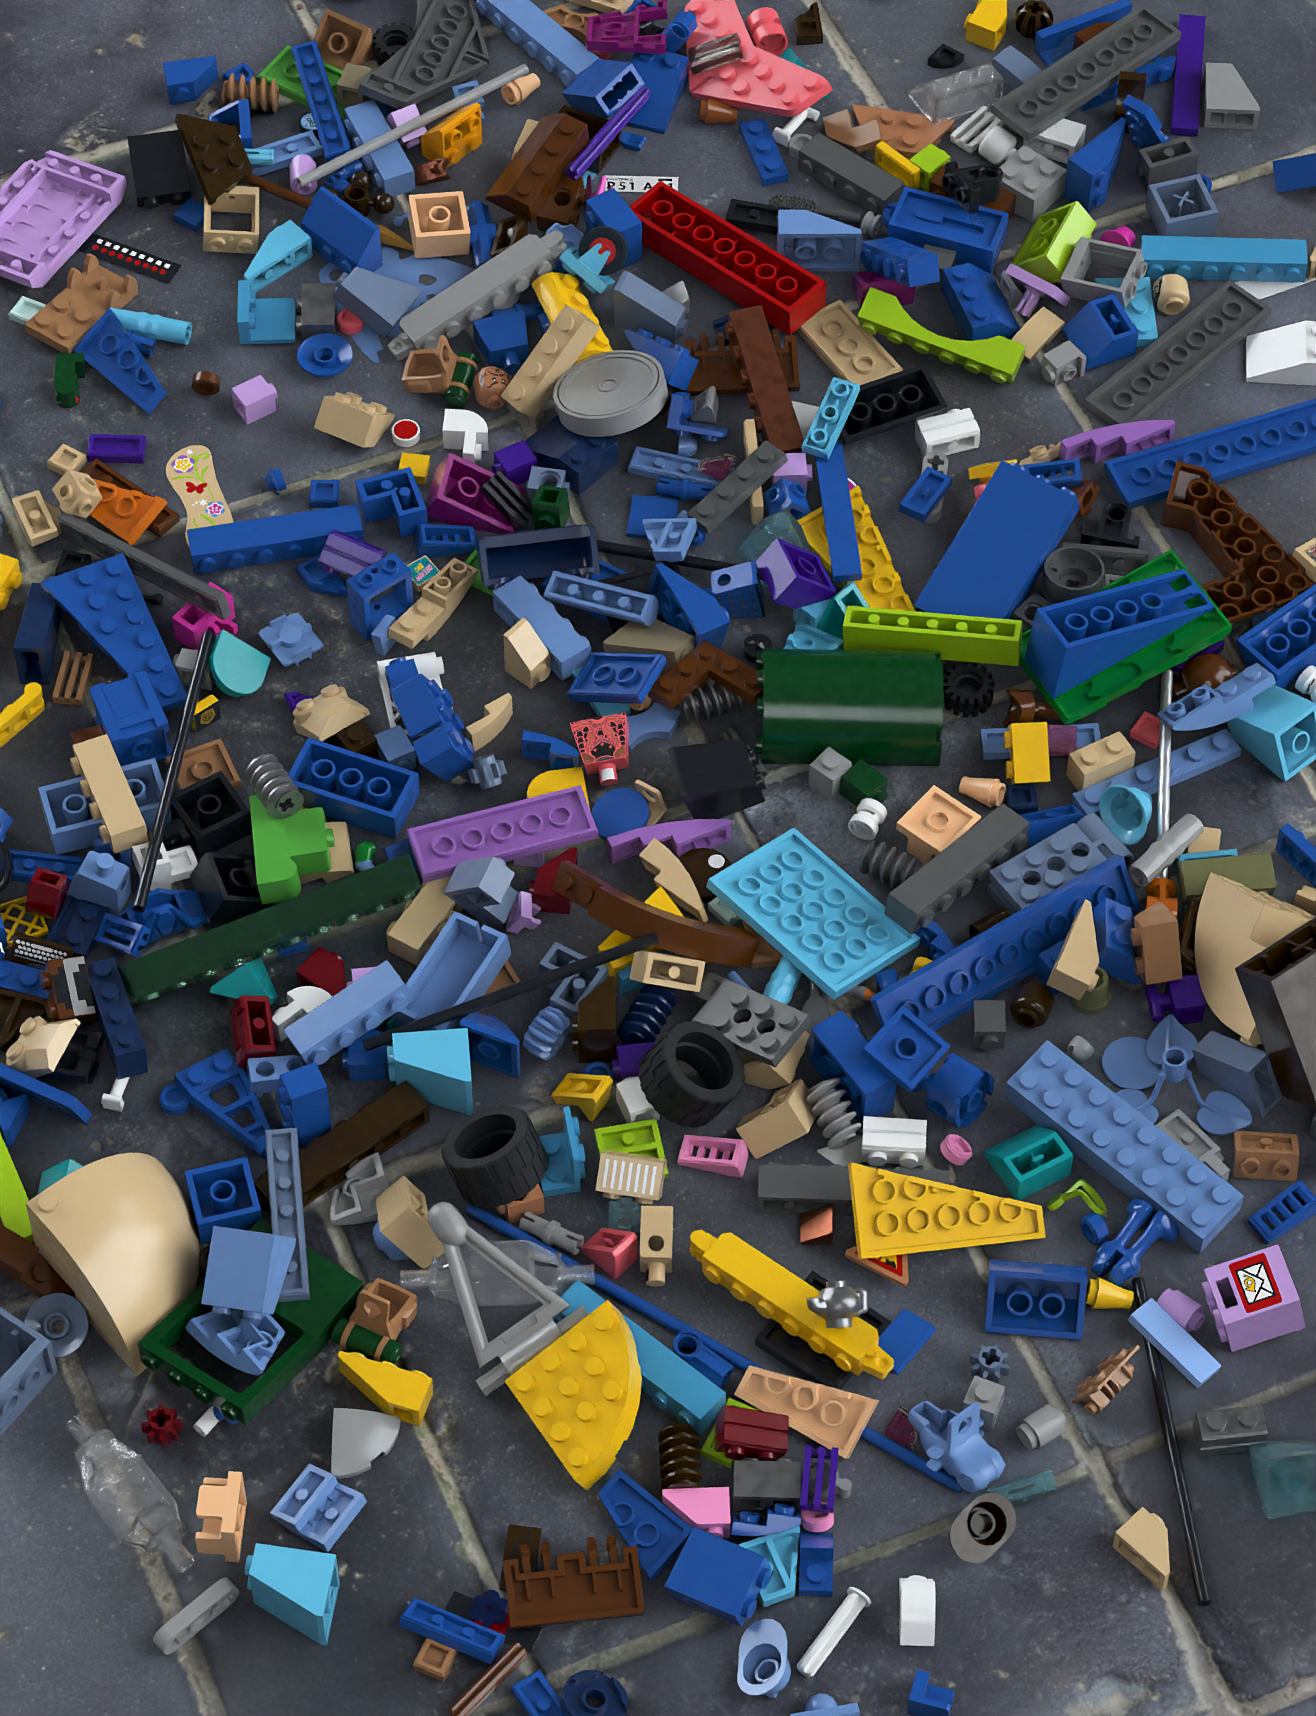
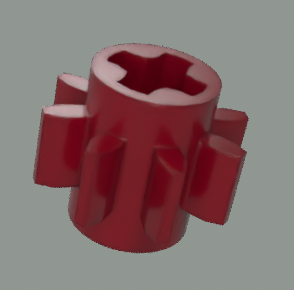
[141,1404,184,1448]

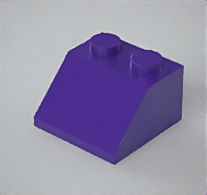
[756,538,837,609]

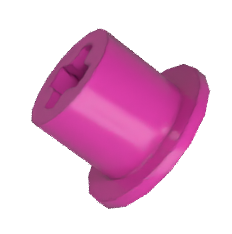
[1099,226,1136,248]

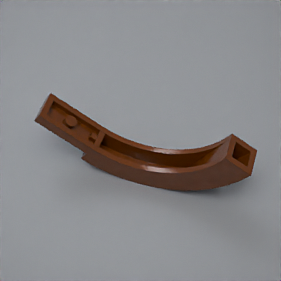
[551,861,761,967]
[0,1225,76,1299]

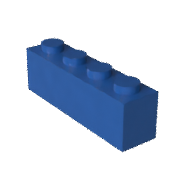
[860,236,940,287]

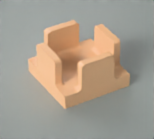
[896,785,982,863]
[195,1471,247,1563]

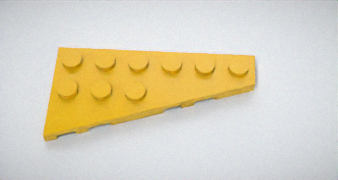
[790,485,915,611]
[848,1162,1046,1259]

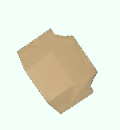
[12,490,62,547]

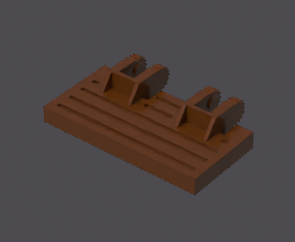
[685,329,800,396]
[503,1535,645,1630]

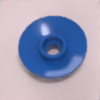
[297,333,353,377]

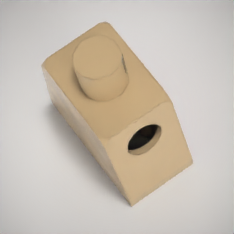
[640,1206,673,1287]

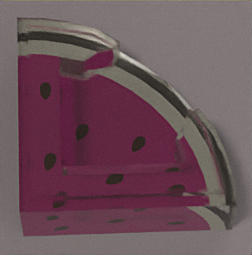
[698,453,736,481]
[885,1405,918,1450]

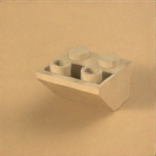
[314,392,395,448]

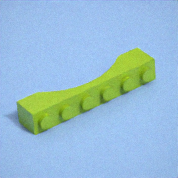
[857,287,1025,384]

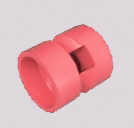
[746,7,788,56]

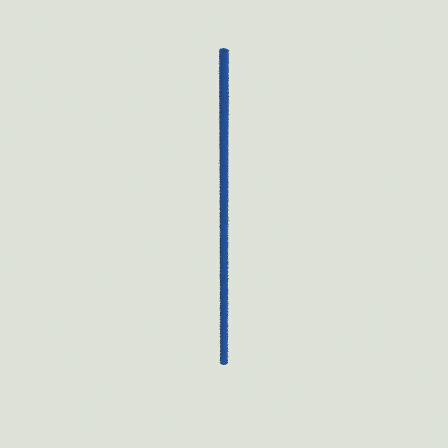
[465,1204,963,1494]

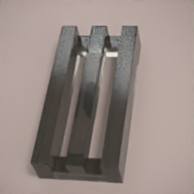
[687,32,743,75]

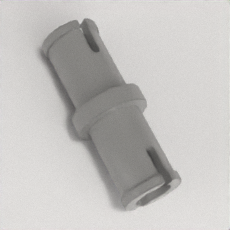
[519,1211,584,1255]

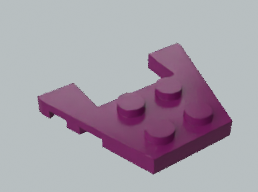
[586,0,668,54]

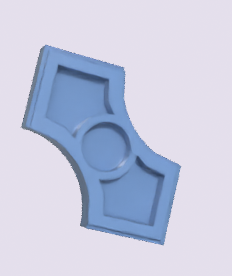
[627,702,681,751]

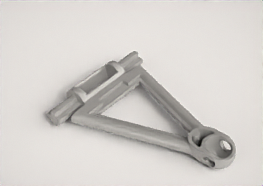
[428,1202,589,1396]

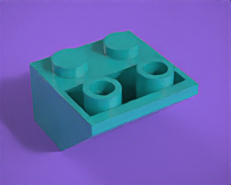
[983,1125,1074,1201]

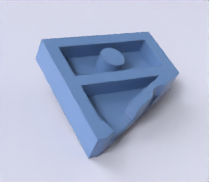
[642,518,698,562]

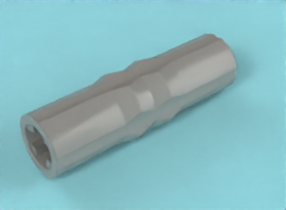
[1128,813,1204,887]

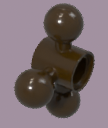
[327,171,395,217]

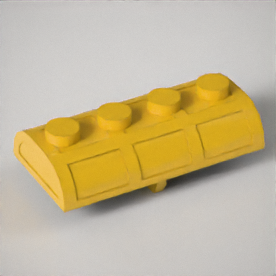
[531,272,613,364]

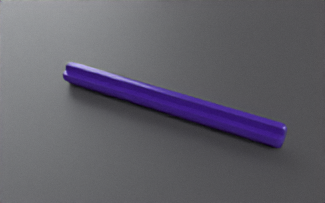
[565,85,651,180]

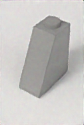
[1203,62,1260,130]

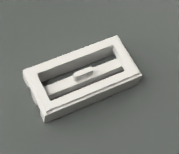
[950,105,1004,154]

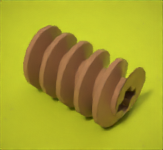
[222,73,279,113]

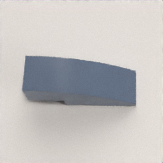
[991,45,1042,91]

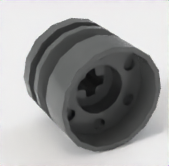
[1040,546,1105,604]

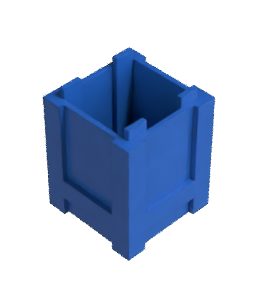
[89,670,172,766]

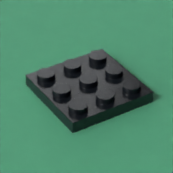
[755,1270,892,1390]

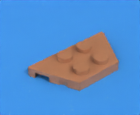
[852,104,954,159]

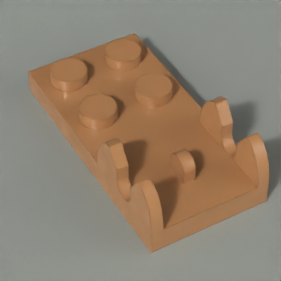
[24,253,138,353]

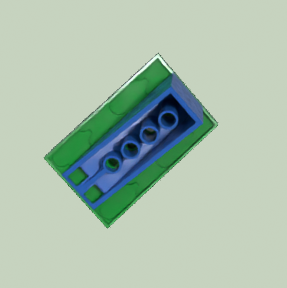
[1019,549,1232,726]

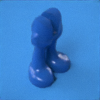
[1091,1198,1179,1286]

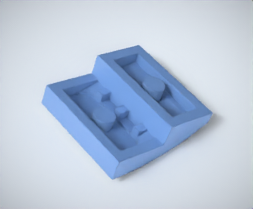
[270,1463,367,1552]

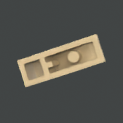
[1046,899,1099,1001]

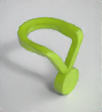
[1046,1179,1107,1216]

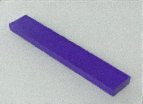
[1171,14,1206,136]

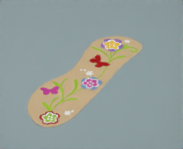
[166,445,234,546]

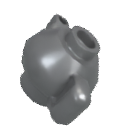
[806,1281,869,1328]

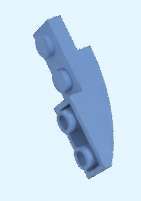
[1157,663,1276,731]

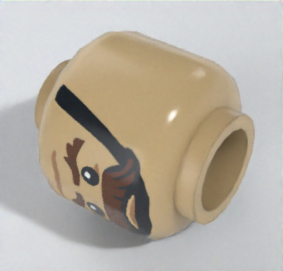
[1153,274,1190,315]

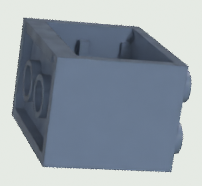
[0,1307,58,1436]

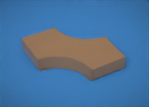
[544,5,599,44]

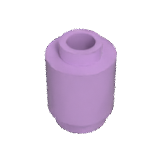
[289,154,317,195]
[1157,1288,1206,1333]

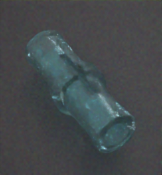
[987,1469,1057,1503]

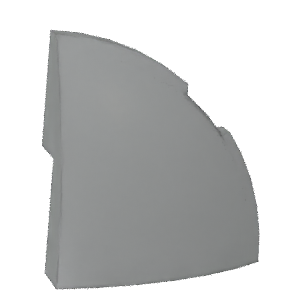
[330,1152,390,1225]
[331,1408,401,1479]

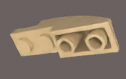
[388,558,478,649]

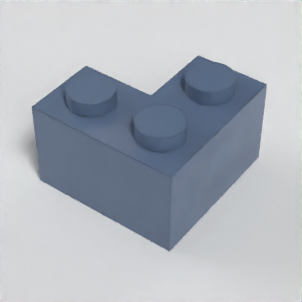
[443,856,518,926]
[539,942,609,1028]

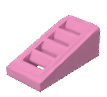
[677,1135,749,1178]

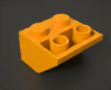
[421,102,482,169]

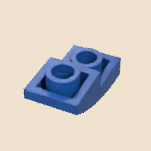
[915,920,955,961]
[731,1503,801,1536]

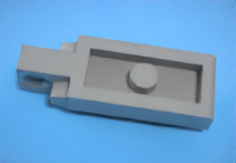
[1156,1109,1230,1181]

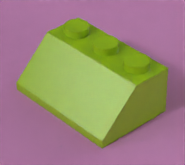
[1011,201,1097,284]

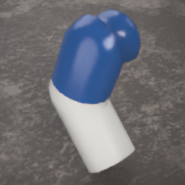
[193,1406,238,1437]

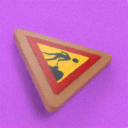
[845,1246,909,1287]

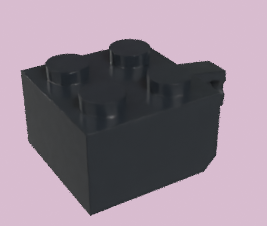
[163,771,252,859]

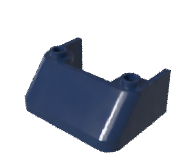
[475,524,600,590]

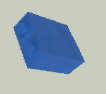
[562,59,645,118]
[664,1527,772,1627]

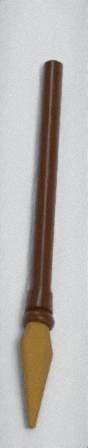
[244,174,414,251]

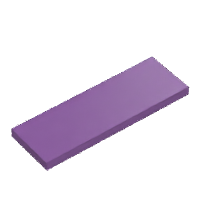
[406,785,598,883]

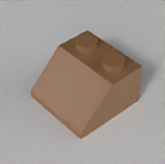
[1130,901,1183,985]

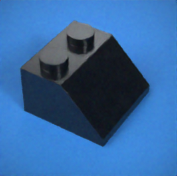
[190,852,276,924]

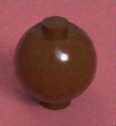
[1173,653,1238,701]

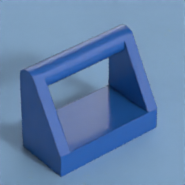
[207,99,253,149]

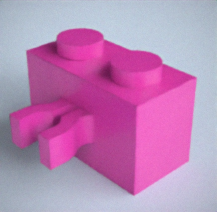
[172,582,238,650]

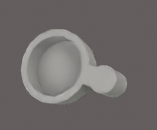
[801,1459,852,1500]

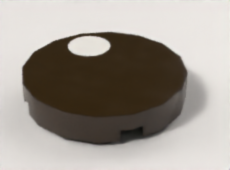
[679,848,731,903]

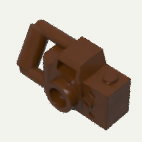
[1068,478,1101,517]

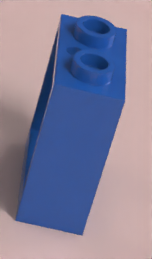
[346,552,413,641]

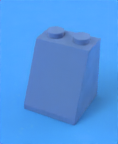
[201,1226,296,1319]

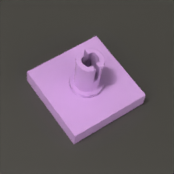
[1005,263,1070,319]

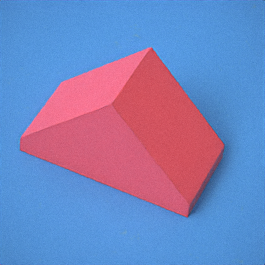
[581,1227,638,1280]

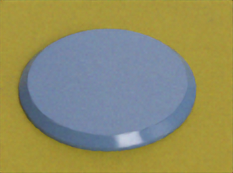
[1102,1037,1162,1090]

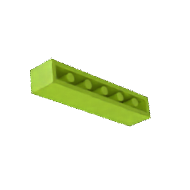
[843,606,1022,666]

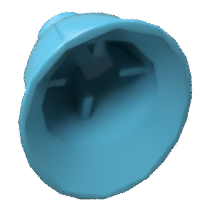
[1099,784,1152,846]

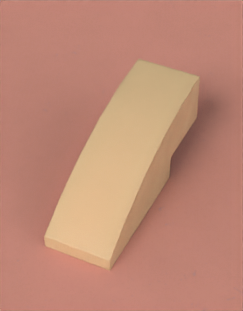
[639,838,709,923]

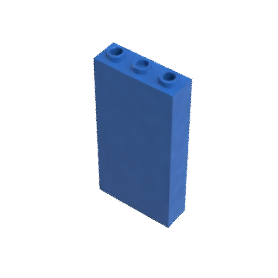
[914,460,1080,620]

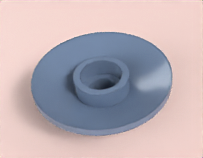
[24,1293,89,1358]

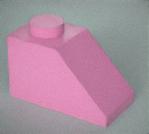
[662,1487,731,1539]

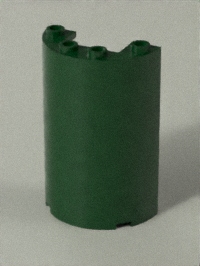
[756,649,943,766]

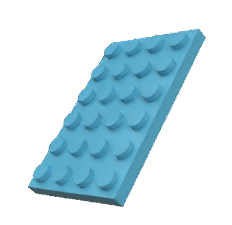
[706,828,921,1000]

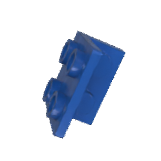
[667,391,729,442]

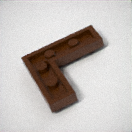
[648,640,763,710]

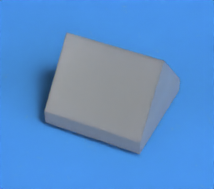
[691,386,719,423]

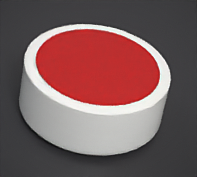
[392,419,420,447]

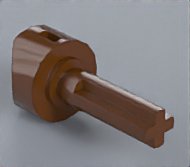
[1002,689,1086,728]

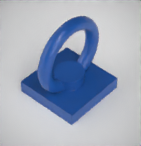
[861,1005,951,1093]

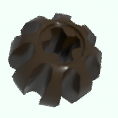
[1014,0,1054,40]

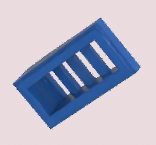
[1023,458,1083,489]
[414,524,476,558]
[1247,1180,1316,1245]

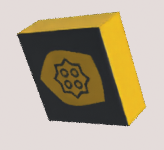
[191,694,221,733]

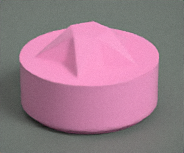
[940,1134,972,1166]
[800,1502,834,1532]

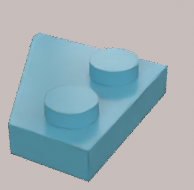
[739,1526,800,1608]

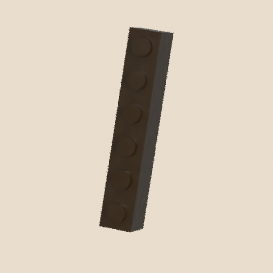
[254,1080,430,1216]

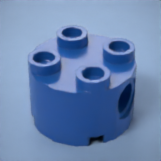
[924,1053,994,1128]

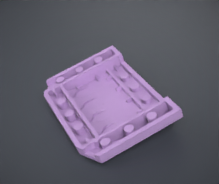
[0,150,128,288]

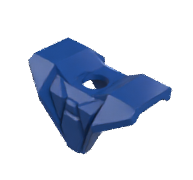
[108,888,208,954]

